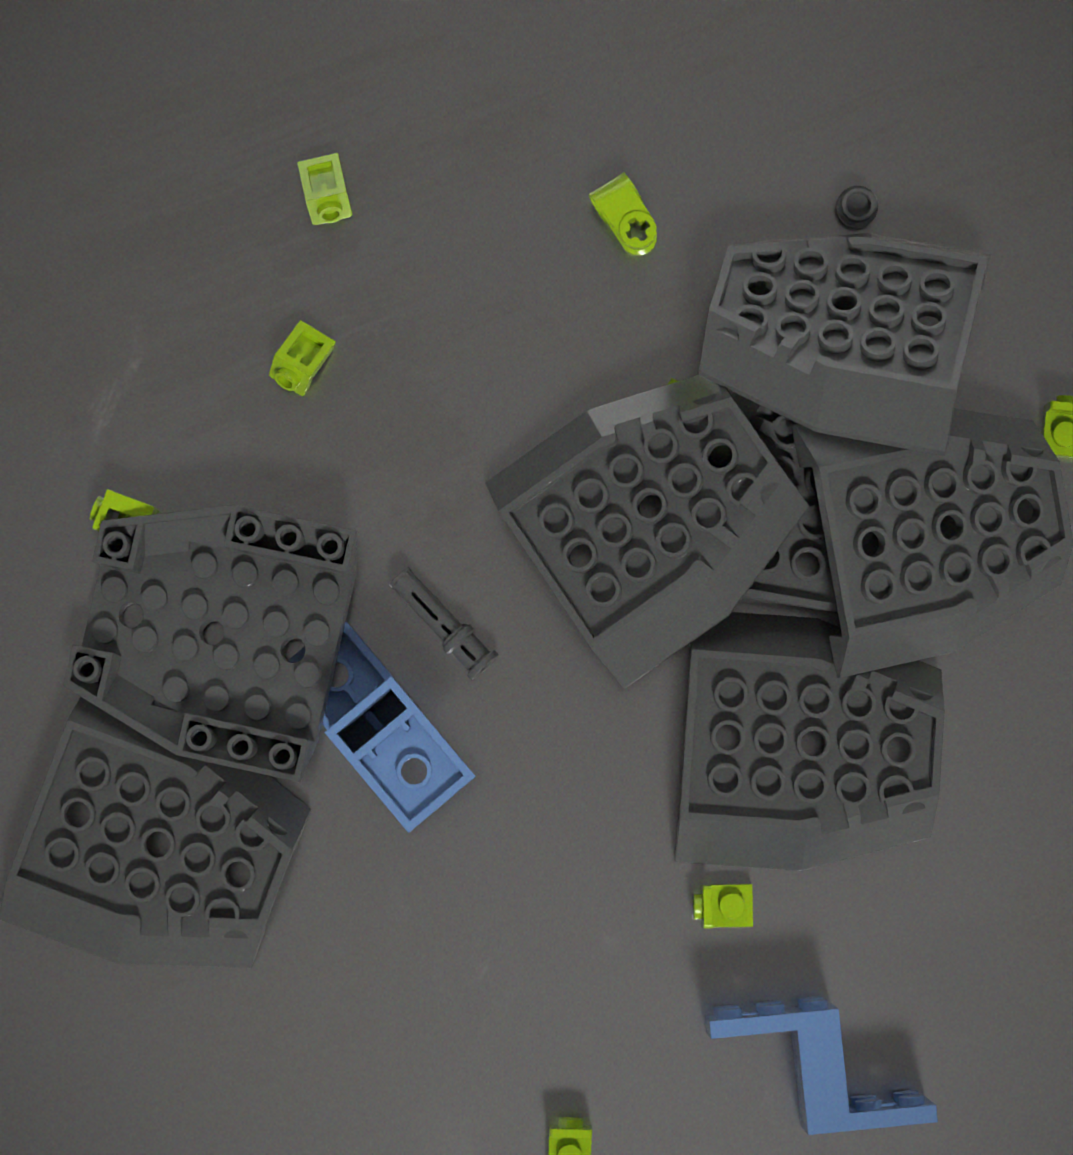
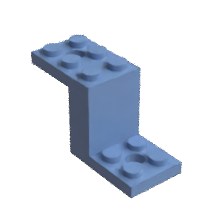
[288,621,476,833]
[704,996,938,1135]

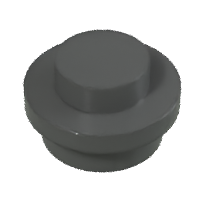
[836,186,878,228]

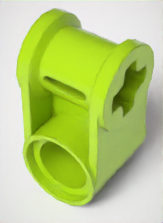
[588,172,657,256]

